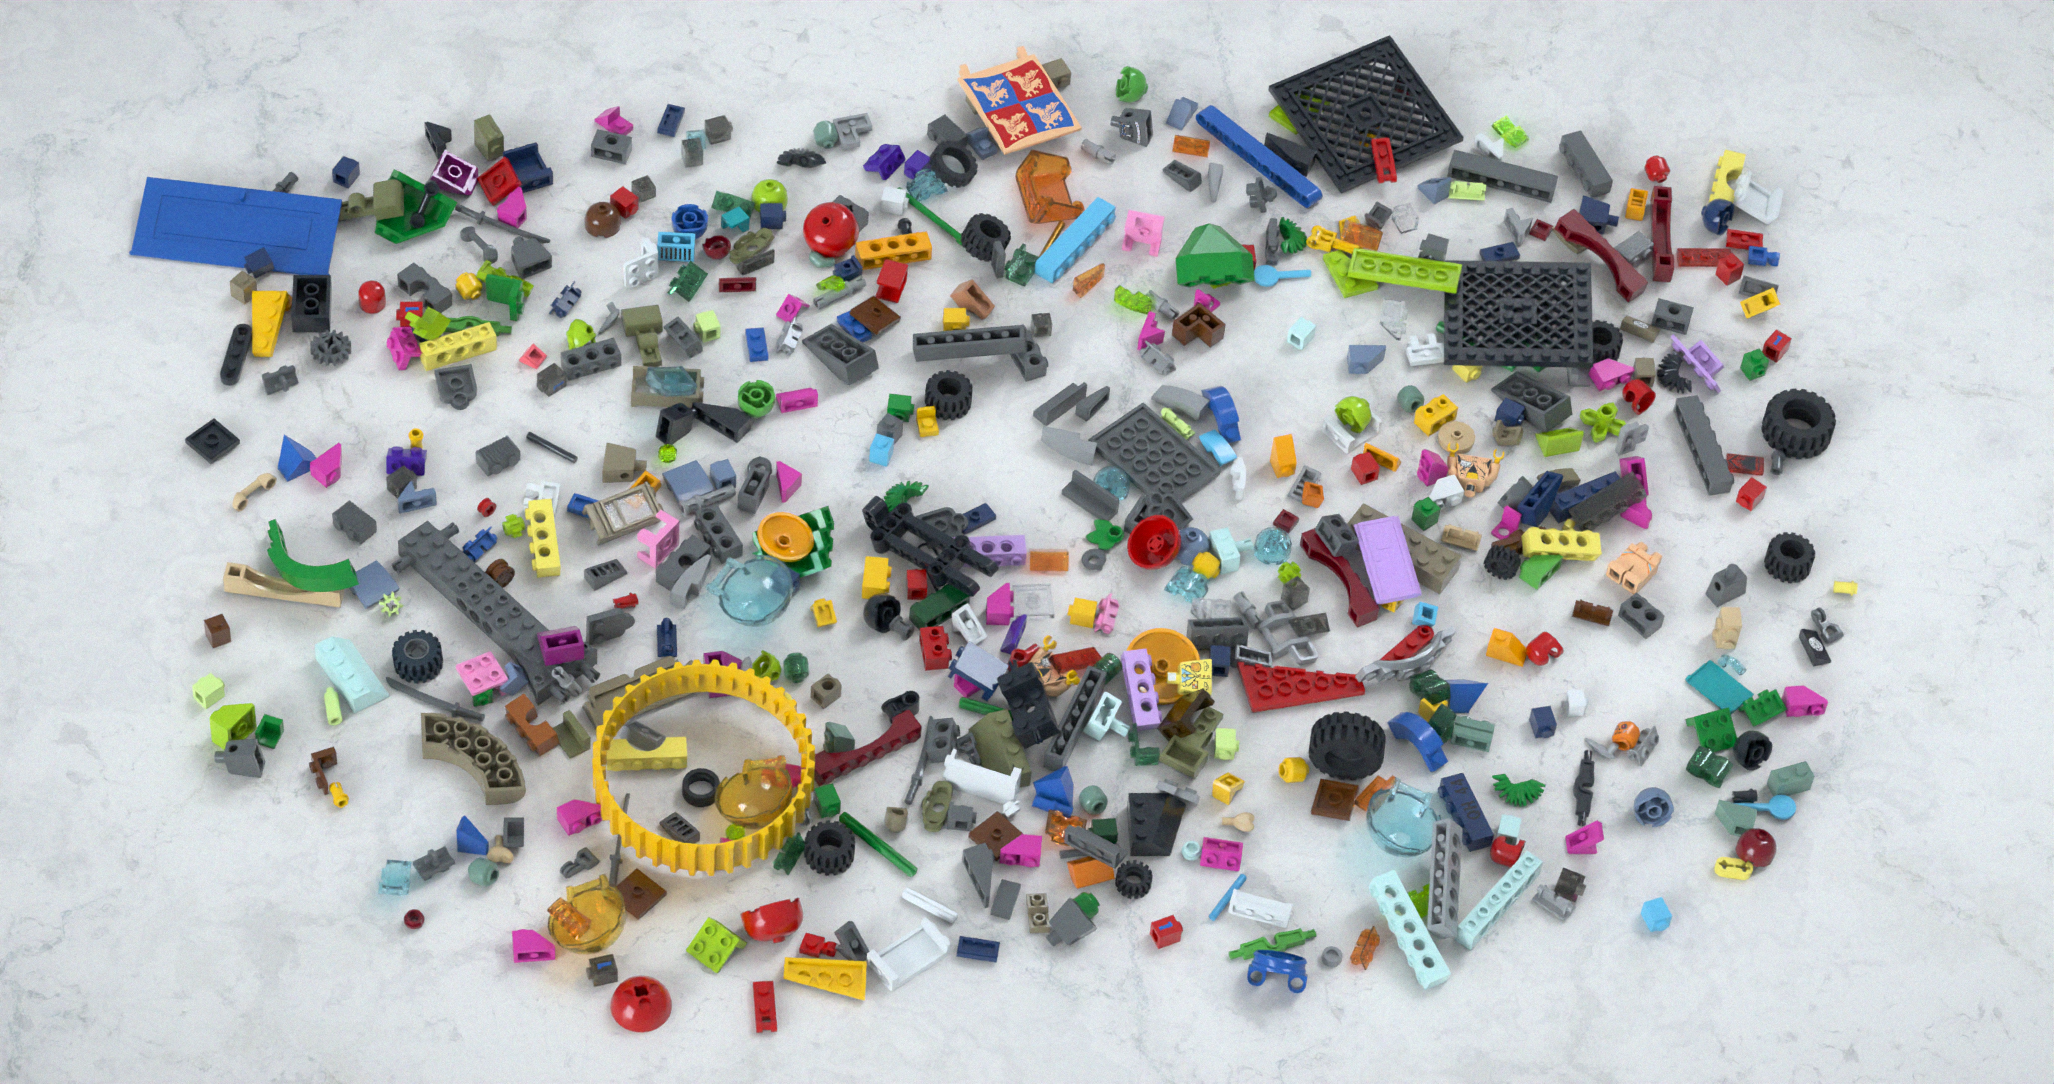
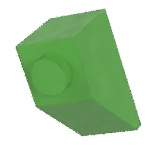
[1519,555,1563,590]

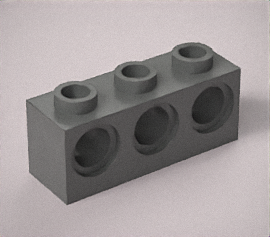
[1010,324,1048,382]
[561,338,622,381]
[694,503,743,564]
[1186,617,1249,650]

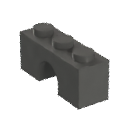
[397,263,452,313]
[655,535,711,591]

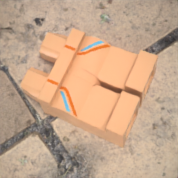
[1606,542,1662,595]

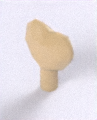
[1222,812,1254,832]
[487,835,513,863]

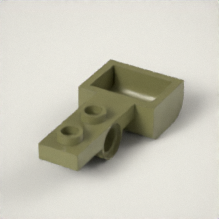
[339,180,404,221]
[621,305,663,367]
[1159,707,1224,779]

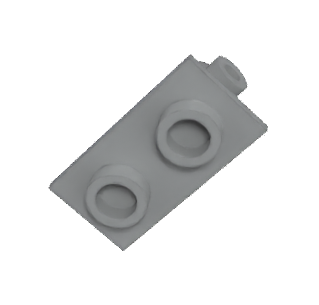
[776,317,803,355]
[1139,341,1176,375]
[1627,726,1659,766]
[1532,884,1576,921]

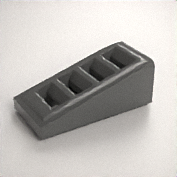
[1162,160,1202,192]
[1075,386,1110,422]
[584,559,627,591]
[1230,644,1272,668]
[659,812,700,844]

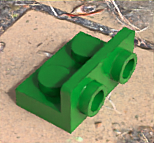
[1738,689,1787,727]

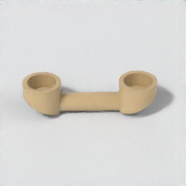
[233,473,277,512]

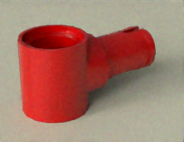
[1007,643,1040,672]

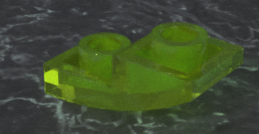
[1491,115,1530,148]
[1114,285,1152,314]

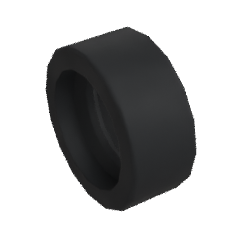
[682,768,720,807]

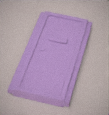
[1354,516,1422,604]

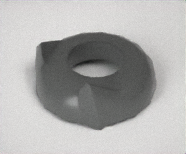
[747,456,772,474]
[1081,548,1106,570]

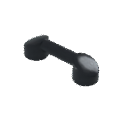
[410,180,439,228]

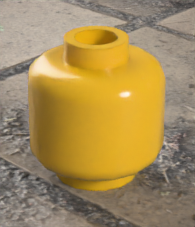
[455,272,483,300]
[1191,551,1221,580]
[1278,757,1309,783]

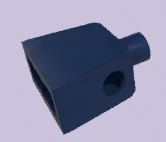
[1579,195,1619,234]

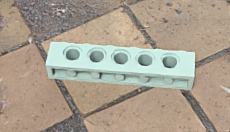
[1454,851,1543,951]
[1369,870,1451,990]

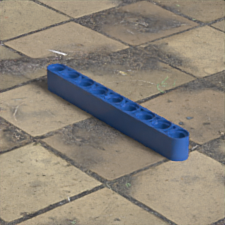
[1196,105,1323,208]

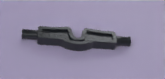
[1573,750,1595,827]

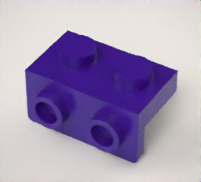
[863,144,906,180]
[386,446,427,476]

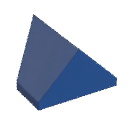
[278,434,316,482]
[1445,679,1489,714]
[1033,766,1074,814]
[456,815,489,855]

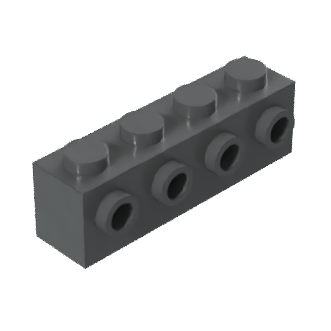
[1559,130,1613,198]

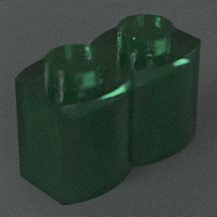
[1409,669,1451,705]
[1686,746,1733,788]

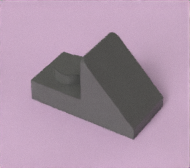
[834,921,870,961]

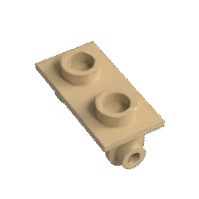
[1441,524,1482,551]

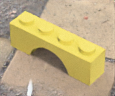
[1708,149,1746,203]
[607,737,687,771]

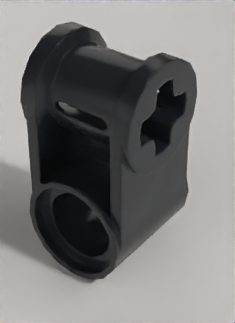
[881,691,920,724]

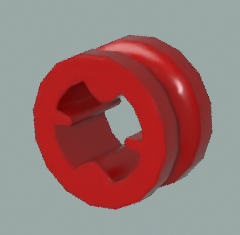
[477,498,496,517]

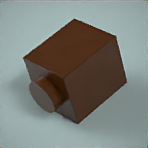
[204,614,231,648]

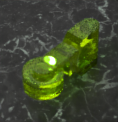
[816,275,845,292]

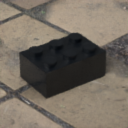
[291,275,332,332]

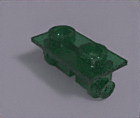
[773,832,805,876]

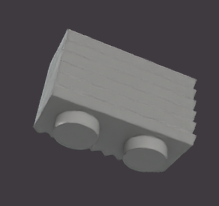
[1614,231,1654,268]

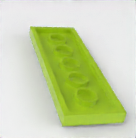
[1348,248,1462,293]

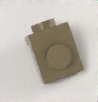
[1492,420,1524,446]

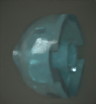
[1093,466,1130,500]
[1254,527,1292,565]

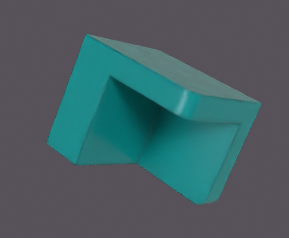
[721,206,750,233]

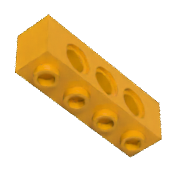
[855,231,932,270]

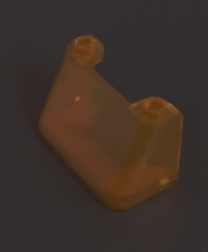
[1015,150,1085,224]

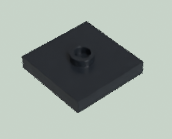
[185,418,240,464]

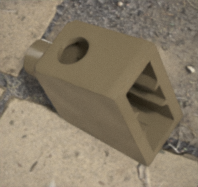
[602,443,647,483]

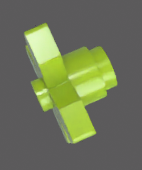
[1579,402,1626,443]

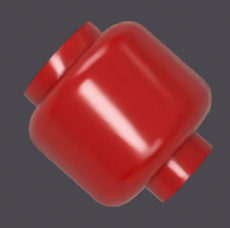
[1644,155,1670,183]

